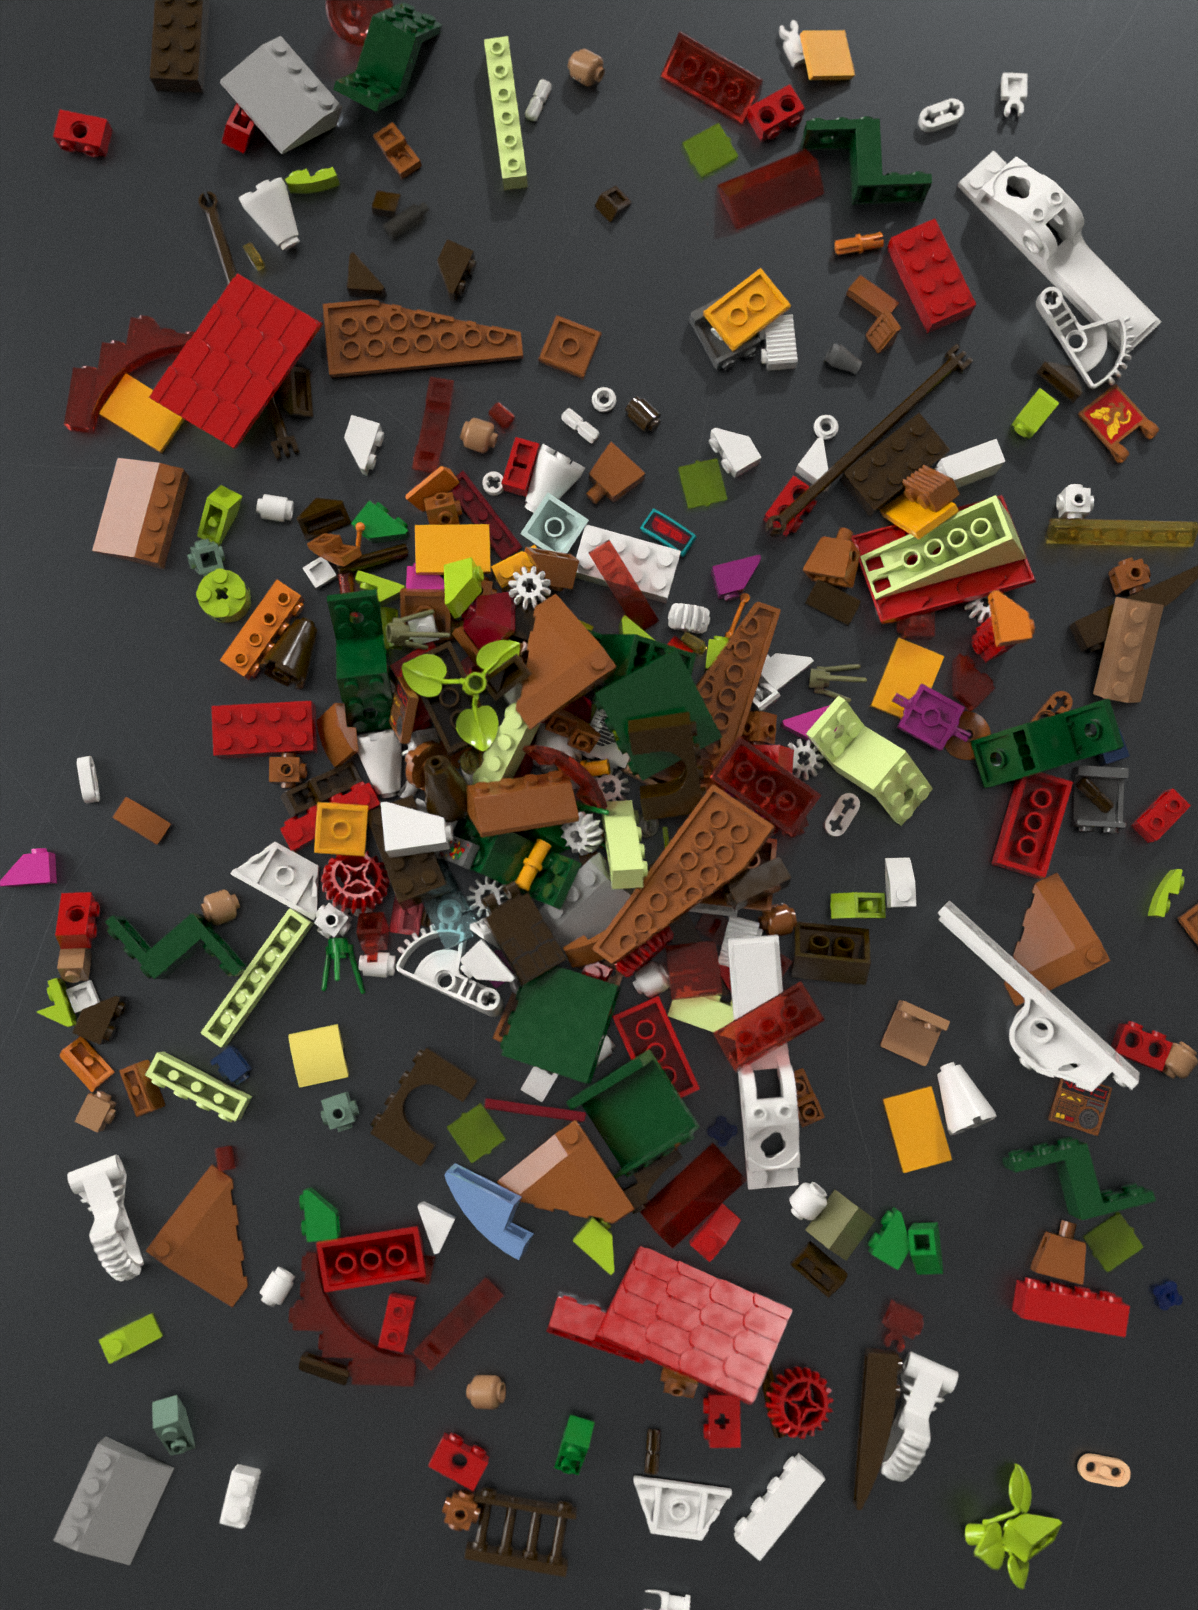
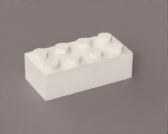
[575,524,681,603]

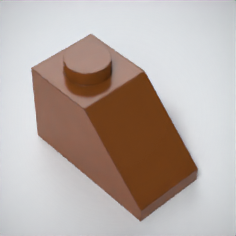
[525,547,579,591]

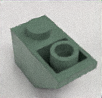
[152,1395,195,1456]

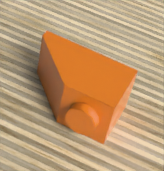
[988,591,1035,647]

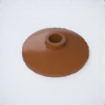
[944,711,991,760]

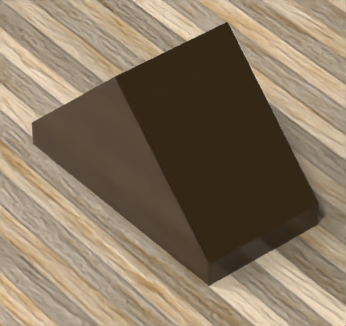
[347,252,387,299]

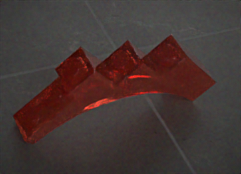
[64,315,195,434]
[289,1249,417,1386]

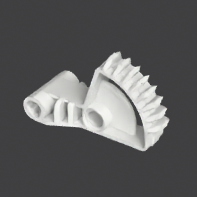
[1036,287,1134,389]
[396,923,505,1017]
[68,1154,144,1282]
[880,1352,958,1482]

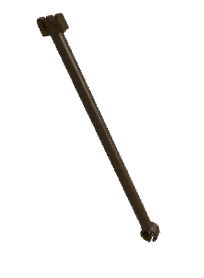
[198,191,300,460]
[765,344,974,537]

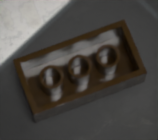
[150,0,210,93]
[840,413,950,517]
[405,641,482,756]
[367,795,450,910]

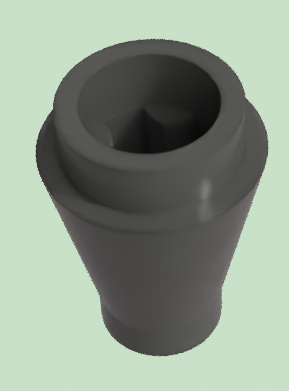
[824,343,863,374]

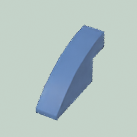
[445,1163,534,1260]

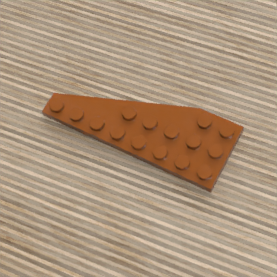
[323,299,523,378]
[651,602,781,791]
[592,784,775,965]

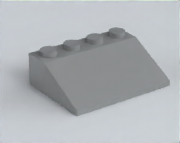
[220,36,342,154]
[539,853,635,971]
[53,1436,174,1565]

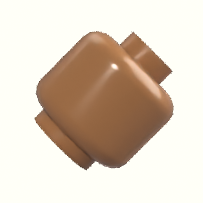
[568,49,605,86]
[460,418,498,453]
[200,889,240,926]
[1162,1041,1198,1080]
[466,1375,506,1409]

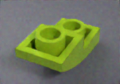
[285,167,340,194]
[1148,869,1184,918]

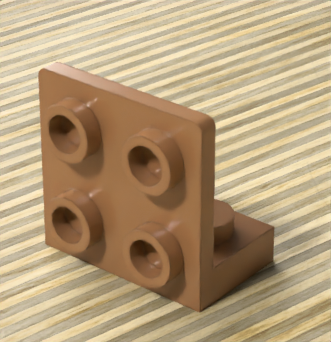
[880,1000,950,1066]

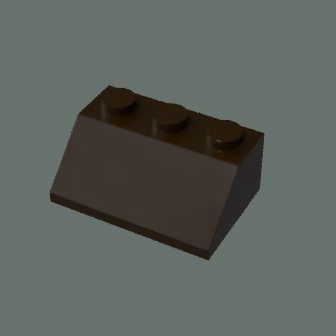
[791,921,871,985]

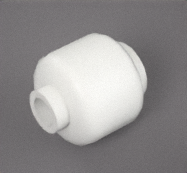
[633,961,672,998]
[790,1182,827,1220]

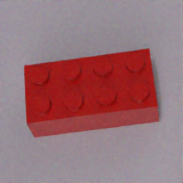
[887,218,976,334]
[212,701,317,759]
[991,772,1073,879]
[612,996,700,1098]
[1012,1277,1130,1337]

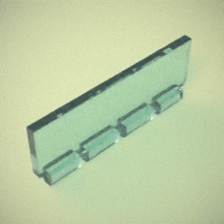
[422,857,477,950]

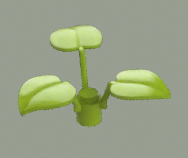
[402,640,520,751]
[965,1464,1032,1589]

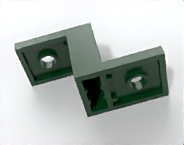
[333,3,442,112]
[801,116,932,205]
[327,589,393,733]
[587,629,696,688]
[970,698,1124,788]
[454,814,581,910]
[105,913,247,979]
[1002,1136,1156,1220]

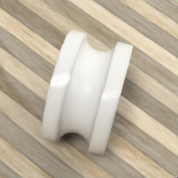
[483,471,504,496]

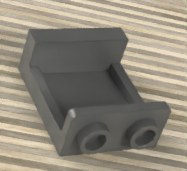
[689,294,761,371]
[1071,766,1129,834]

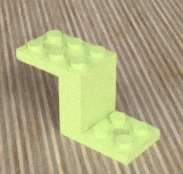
[806,696,933,826]

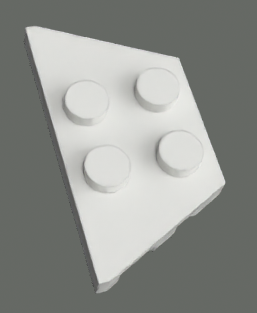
[230,842,320,921]
[633,1475,732,1540]

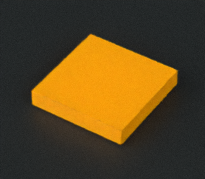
[799,30,855,80]
[314,802,368,856]

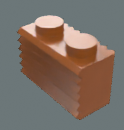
[903,465,960,513]

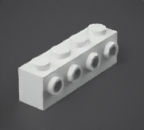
[734,1453,825,1561]

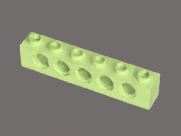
[484,36,528,190]
[201,908,314,1048]

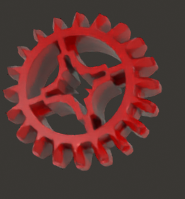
[321,851,390,914]
[615,926,674,977]
[765,1366,834,1439]

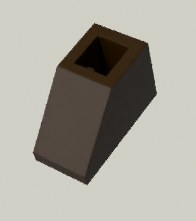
[437,239,477,302]
[72,996,126,1045]

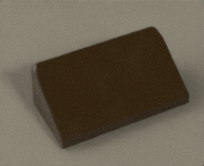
[805,579,861,626]
[790,1241,848,1298]
[298,1352,352,1386]

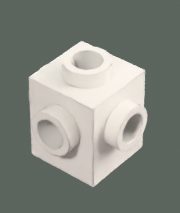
[1056,484,1094,521]
[314,903,352,939]

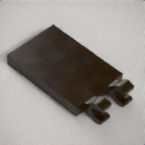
[481,881,566,985]

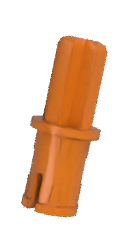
[834,232,884,255]

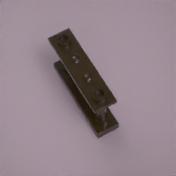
[464,1488,577,1577]

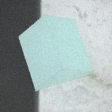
[520,492,589,553]

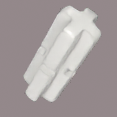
[525,79,552,121]
[561,408,599,443]

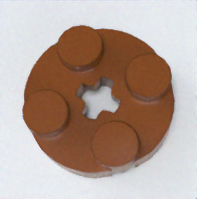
[405,740,451,791]

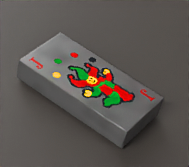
[438,836,480,869]

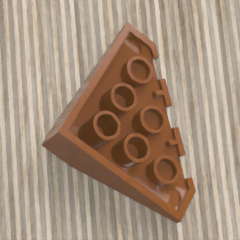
[516,594,616,730]
[1004,873,1111,1006]
[497,1120,635,1224]
[146,1164,248,1307]

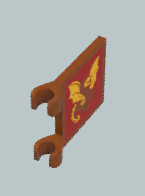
[1078,384,1159,463]

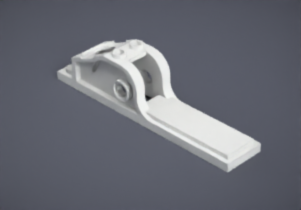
[958,151,1161,354]
[938,900,1139,1091]
[727,935,800,1190]

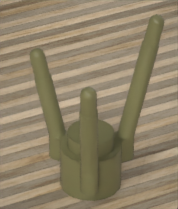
[386,609,450,650]
[809,664,867,703]

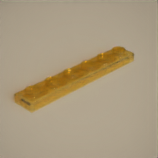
[1046,519,1198,547]

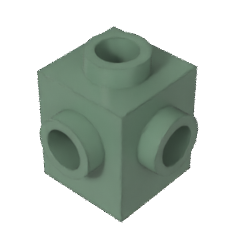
[187,539,225,576]
[321,1091,359,1132]

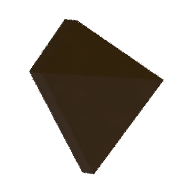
[1037,361,1083,403]
[275,366,313,418]
[297,498,352,540]
[485,653,532,701]

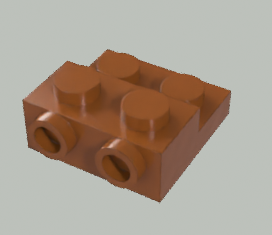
[400,588,452,643]

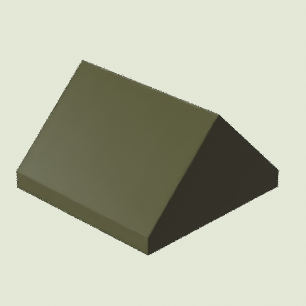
[805,1189,875,1261]

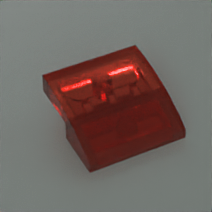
[665,940,722,1000]

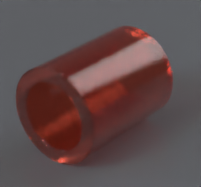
[488,402,516,429]
[215,1145,236,1171]

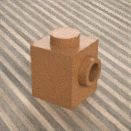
[57,948,92,983]
[75,1091,117,1132]

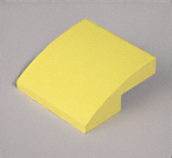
[288,1024,349,1088]

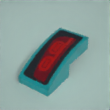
[640,508,697,557]

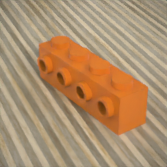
[220,580,305,680]

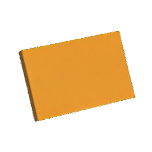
[703,268,791,352]
[99,373,185,454]
[880,493,959,539]
[415,524,491,575]
[870,638,944,719]
[882,1086,952,1173]

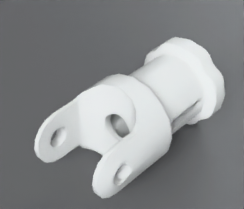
[643,1590,690,1610]

